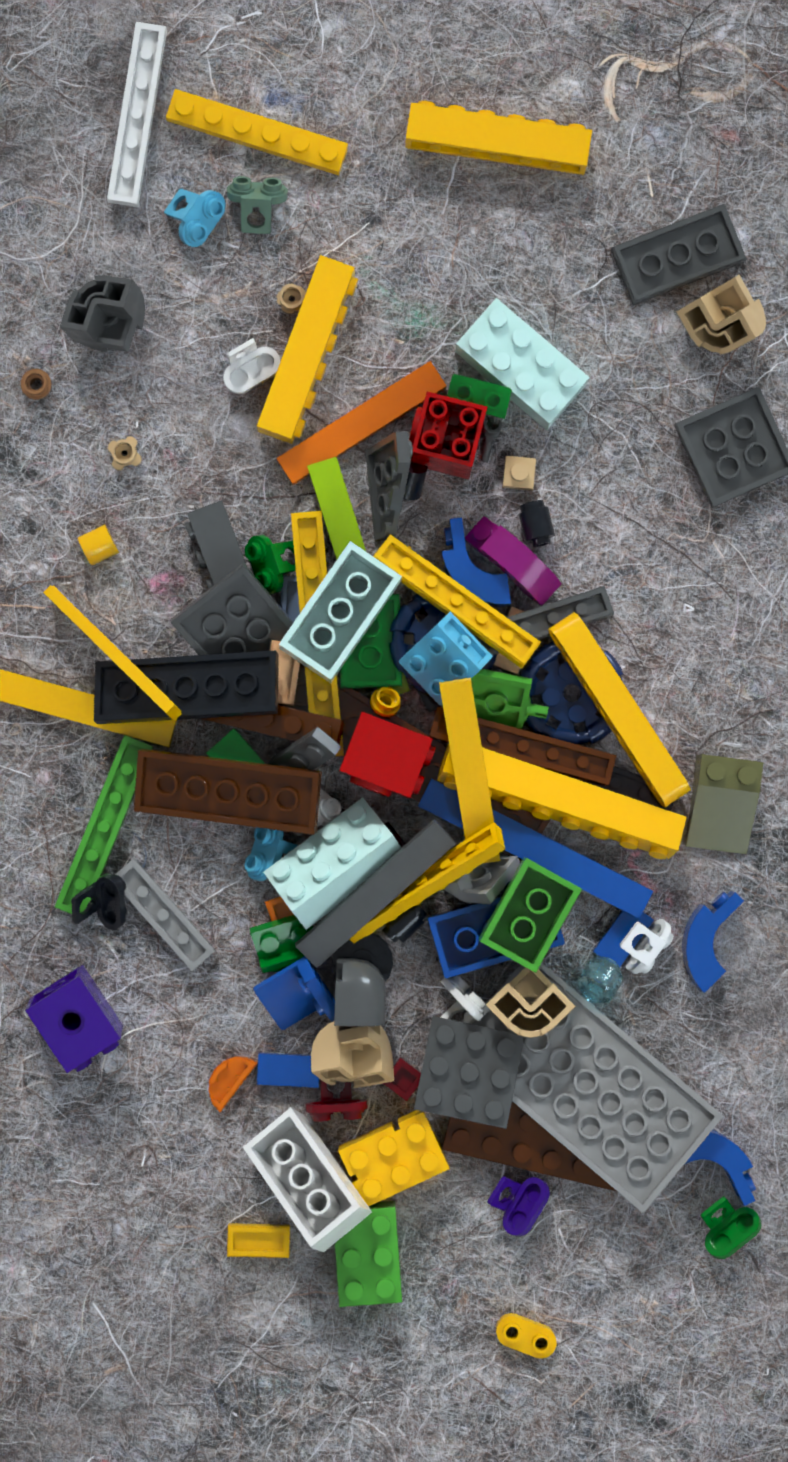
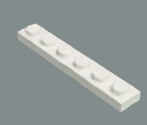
[107,22,167,207]

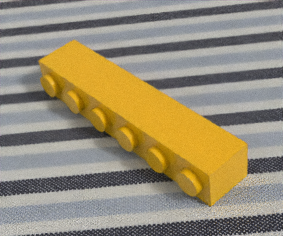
[405,101,592,175]
[257,255,359,444]

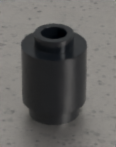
[519,500,555,547]
[382,905,427,943]

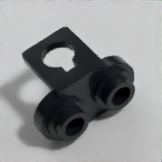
[71,873,127,930]

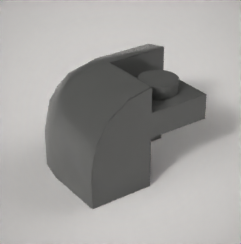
[60,275,145,353]
[334,958,386,1026]

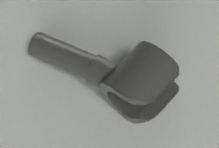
[481,417,502,463]

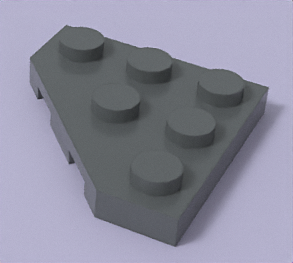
[365,431,413,541]

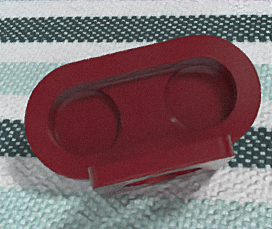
[305,1079,368,1122]

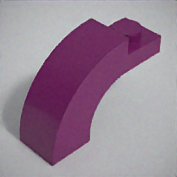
[465,516,562,606]

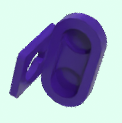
[487,1176,550,1237]

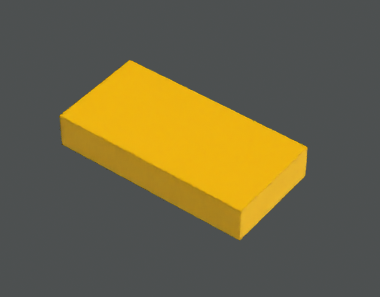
[227,1223,290,1258]

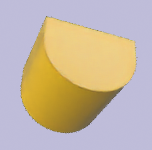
[77,524,119,566]

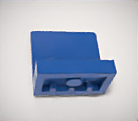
[253,956,335,1030]

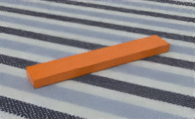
[276,361,447,485]

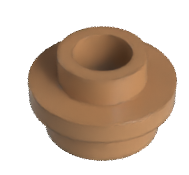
[21,369,52,400]

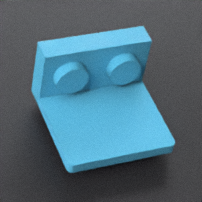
[399,611,493,705]

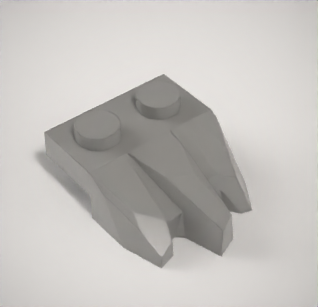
[443,855,520,904]

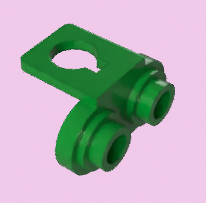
[245,535,296,595]
[700,1196,761,1259]

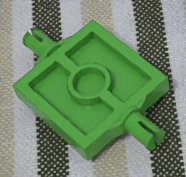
[471,669,549,729]

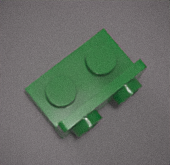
[447,374,512,419]
[250,915,314,973]

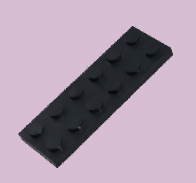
[94,650,279,724]

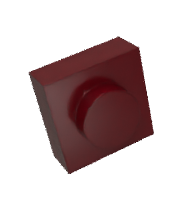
[383,1057,421,1101]

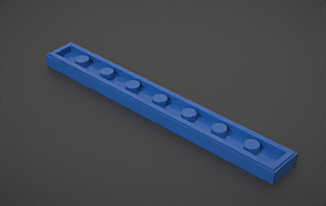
[418,779,653,919]

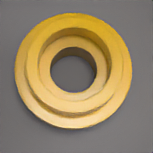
[370,687,401,717]

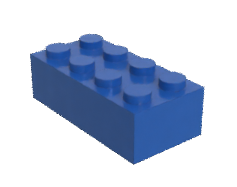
[427,895,565,979]

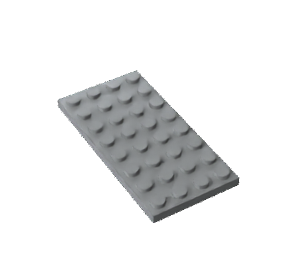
[472,963,724,1214]

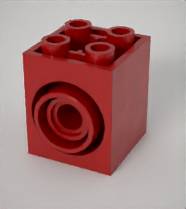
[409,391,487,480]
[339,712,436,799]

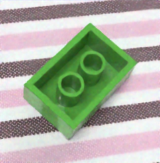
[478,857,582,973]
[335,1201,402,1307]

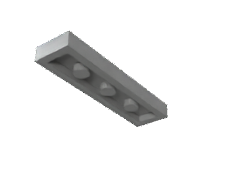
[115,858,216,971]

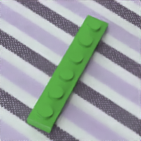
[55,735,154,914]

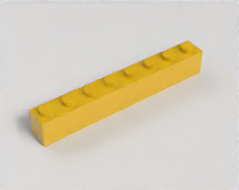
[437,744,687,859]

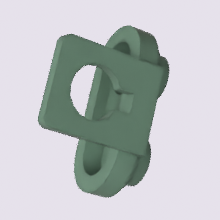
[227,176,288,234]

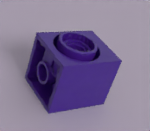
[25,965,123,1073]

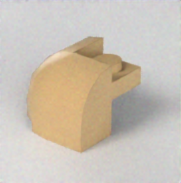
[676,275,766,355]
[486,967,576,1038]
[311,1021,394,1088]

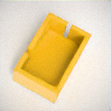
[338,1110,450,1207]

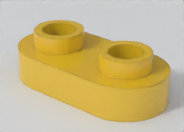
[496,1313,557,1359]

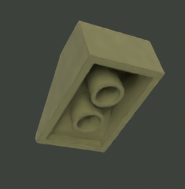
[685,754,764,854]

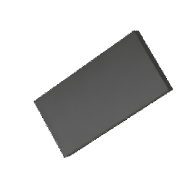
[611,204,747,306]

